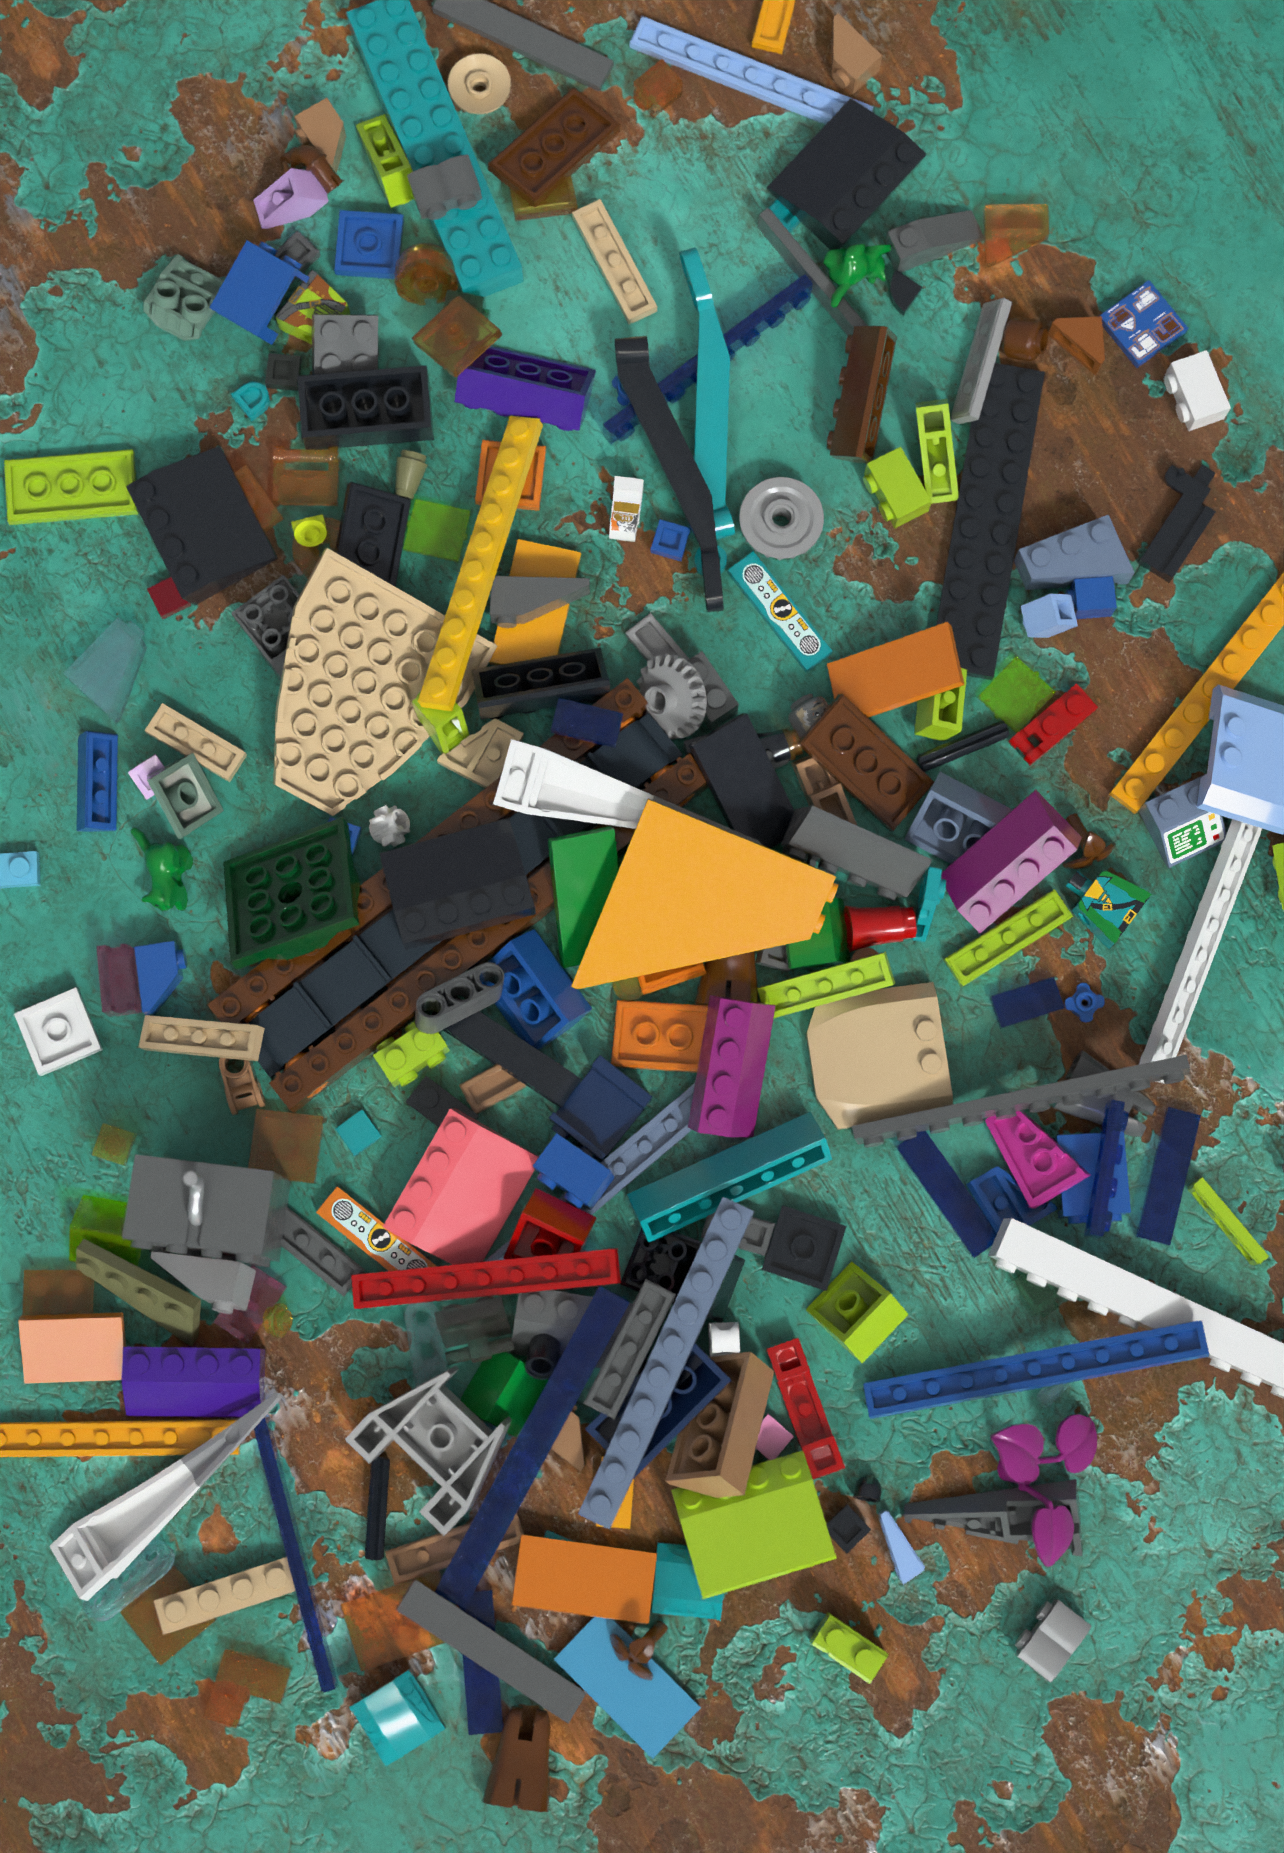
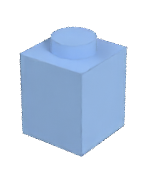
[1021,594,1078,638]

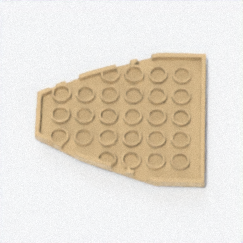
[273,548,497,816]

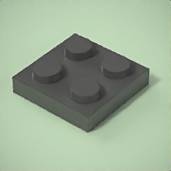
[312,314,378,375]

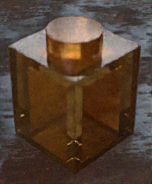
[633,59,683,118]

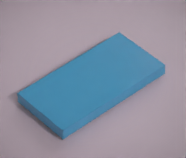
[554,1617,701,1759]

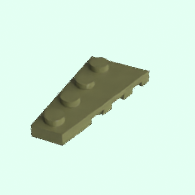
[76,1239,201,1347]

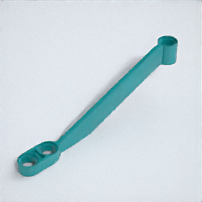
[679,247,735,540]

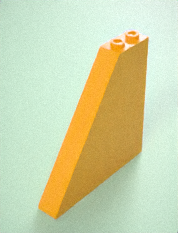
[571,799,839,989]

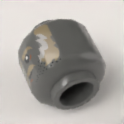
[788,693,829,739]

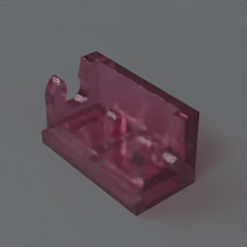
[96,944,142,1017]
[214,1265,287,1344]

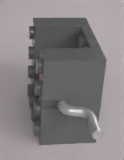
[122,1154,291,1267]

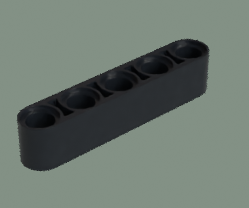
[431,996,581,1108]

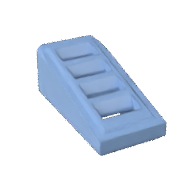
[878,1509,925,1584]

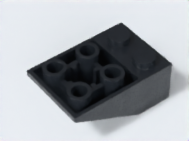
[620,1228,745,1323]

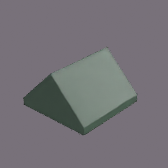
[147,753,224,839]

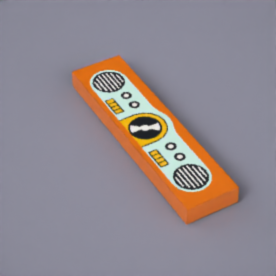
[316,1186,436,1271]

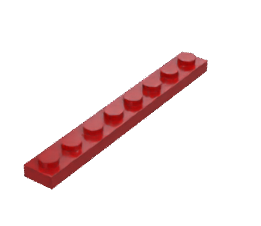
[351,1249,621,1309]

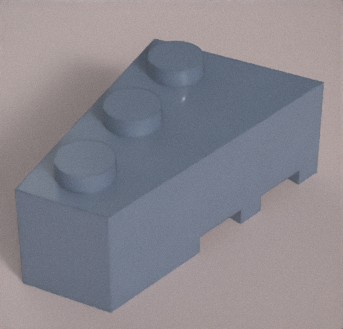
[1014,514,1134,590]

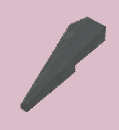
[904,1479,1082,1556]

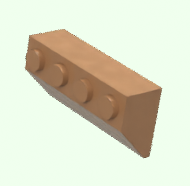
[666,1352,774,1498]

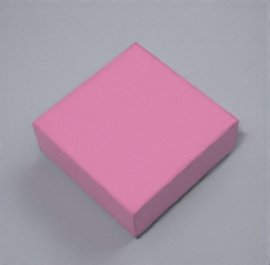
[756,1414,794,1460]

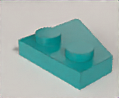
[912,867,946,942]

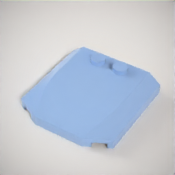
[1197,685,1284,835]

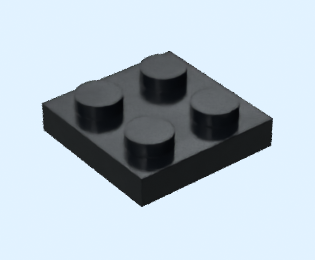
[761,1205,847,1291]

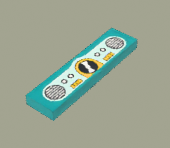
[727,551,833,673]

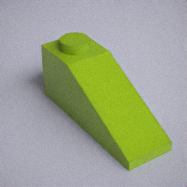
[356,114,414,208]
[916,398,959,504]

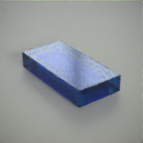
[990,977,1065,1029]

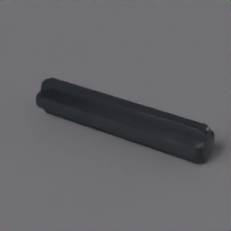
[916,721,1010,772]
[365,1457,390,1560]

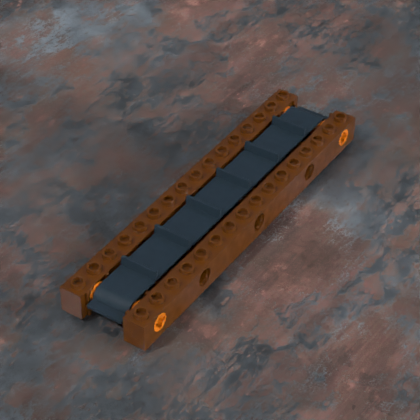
[207,678,709,1113]

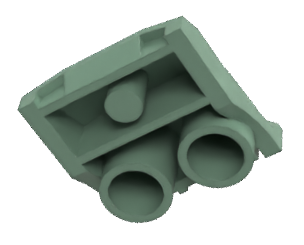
[143,254,224,340]

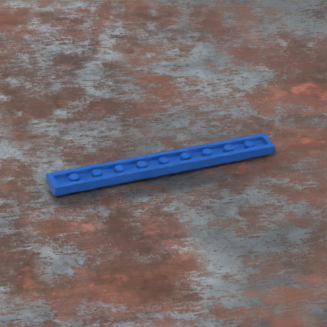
[863,1320,1210,1419]

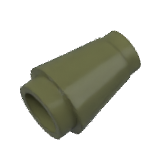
[395,450,428,500]

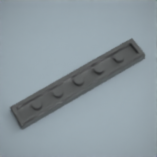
[432,0,614,92]
[757,208,867,336]
[395,1579,586,1723]

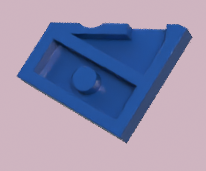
[966,1166,1058,1234]

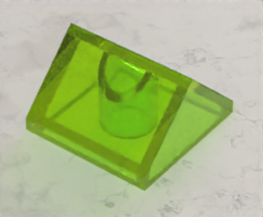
[69,1195,141,1266]

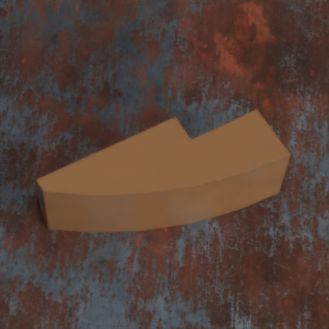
[791,755,857,825]

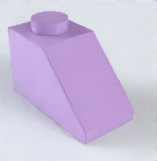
[254,168,329,229]

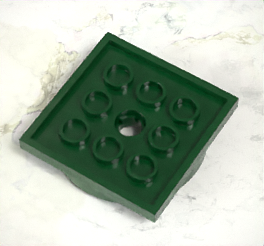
[223,817,360,970]

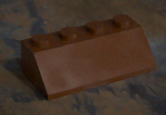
[827,326,897,464]

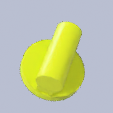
[291,514,327,547]

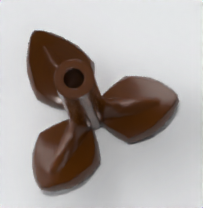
[1063,813,1116,869]
[610,1621,668,1680]

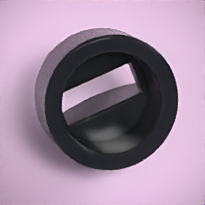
[853,1476,882,1502]

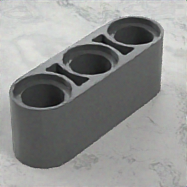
[415,962,504,1034]

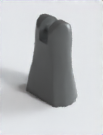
[1052,1050,1156,1137]

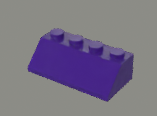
[454,342,596,431]
[122,1347,266,1418]

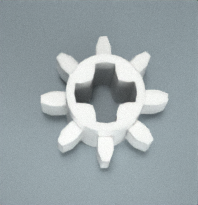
[369,805,410,847]

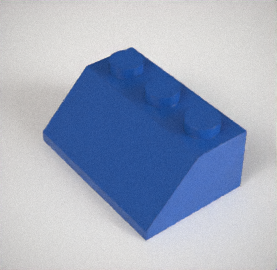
[482,929,592,1050]

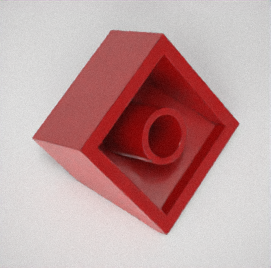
[503,1188,597,1260]

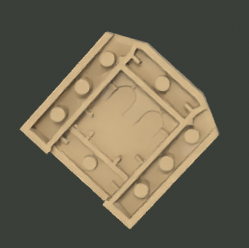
[806,982,953,1130]

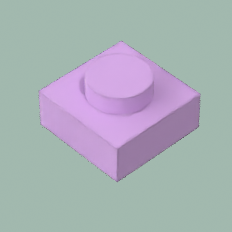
[128,753,164,800]

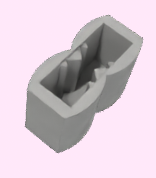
[1014,1599,1092,1682]

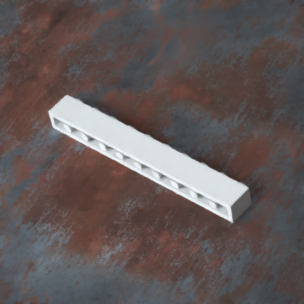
[988,1218,1284,1398]

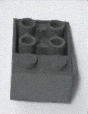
[231,575,300,680]

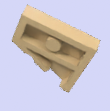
[437,718,524,788]

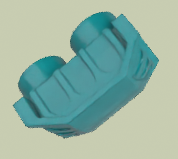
[652,1542,724,1620]
[349,1669,446,1766]

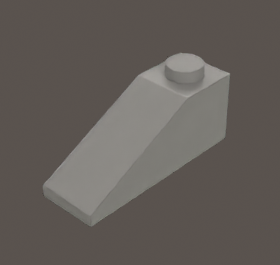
[150,1251,256,1314]

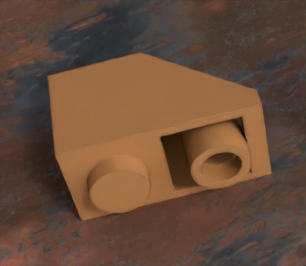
[294,97,346,174]

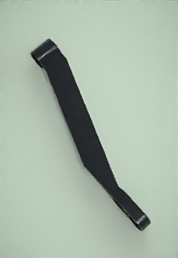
[614,336,724,612]

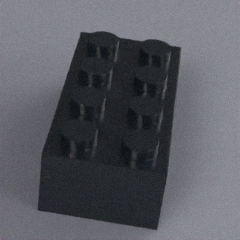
[297,365,434,451]

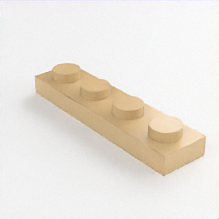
[572,199,657,325]
[138,1015,265,1061]
[153,1557,297,1635]

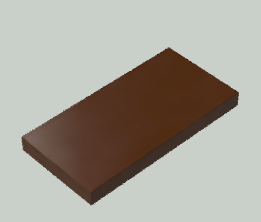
[488,87,620,208]
[797,694,934,831]

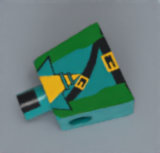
[1066,870,1152,949]

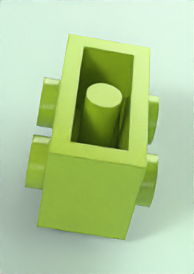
[373,1021,450,1087]

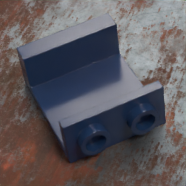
[549,1055,652,1162]

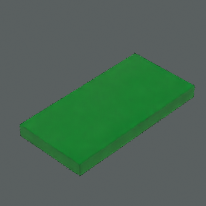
[548,826,619,968]

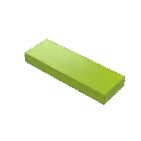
[1187,1177,1269,1265]

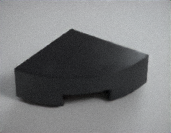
[890,270,922,316]

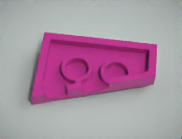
[985,1110,1091,1209]

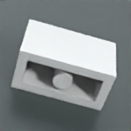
[1164,350,1231,431]

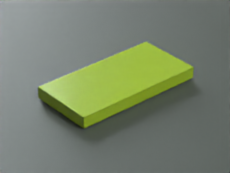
[4,449,138,525]

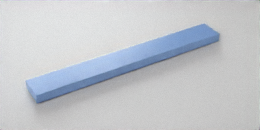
[629,16,873,125]

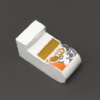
[609,476,644,542]

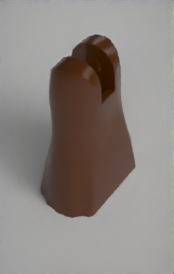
[694,951,758,1005]
[482,1705,550,1812]

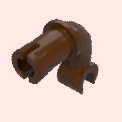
[280,145,343,194]

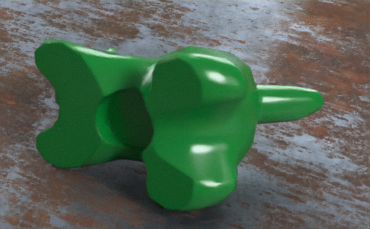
[823,244,891,308]
[130,828,193,911]

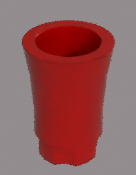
[844,906,917,952]

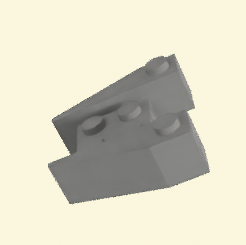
[345,1365,512,1536]

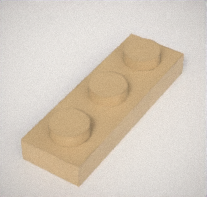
[145,703,247,782]

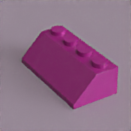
[941,789,1082,933]
[688,995,776,1137]

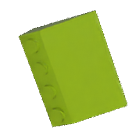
[671,1450,836,1599]

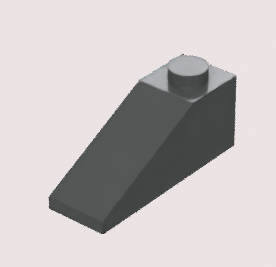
[885,210,984,273]
[490,576,590,628]

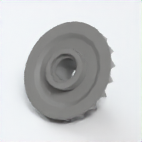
[739,477,824,560]
[637,654,707,739]

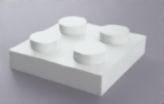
[14,988,103,1076]

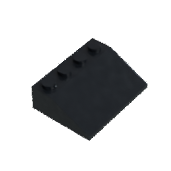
[766,98,927,250]
[126,446,278,606]
[379,818,536,950]

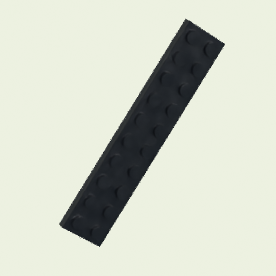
[936,363,1045,680]

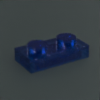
[551,698,624,748]

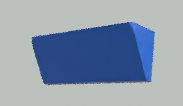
[77,731,118,832]

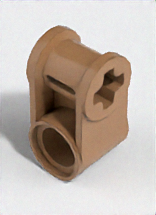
[219,1058,266,1115]

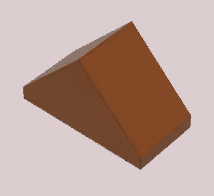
[1048,316,1105,376]

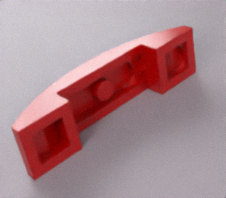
[766,1338,845,1480]

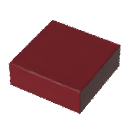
[147,577,192,620]

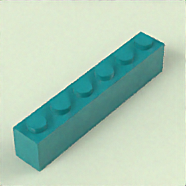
[627,1112,832,1243]

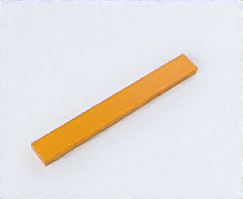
[0,1420,240,1457]

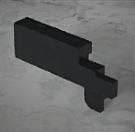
[1138,464,1216,583]

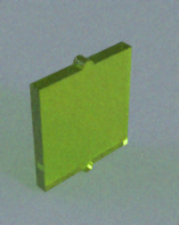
[403,499,471,563]
[978,657,1056,733]

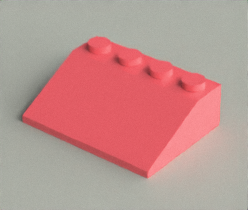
[383,1108,539,1265]

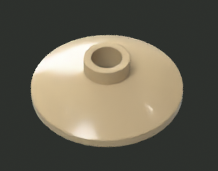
[448,54,511,114]

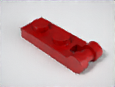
[1008,683,1098,766]

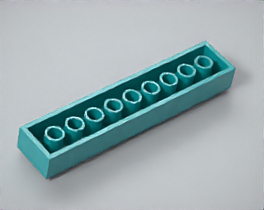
[346,0,524,304]

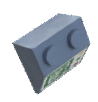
[1138,775,1226,869]

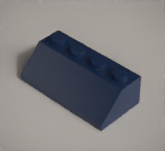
[585,1343,731,1479]

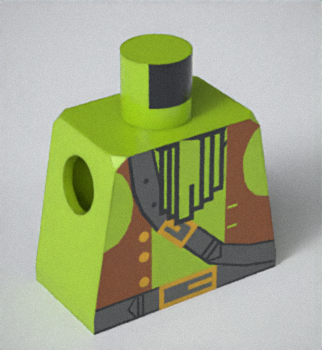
[275,270,351,344]

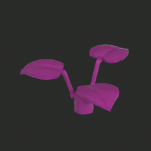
[991,1414,1097,1567]

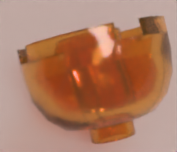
[394,243,458,305]

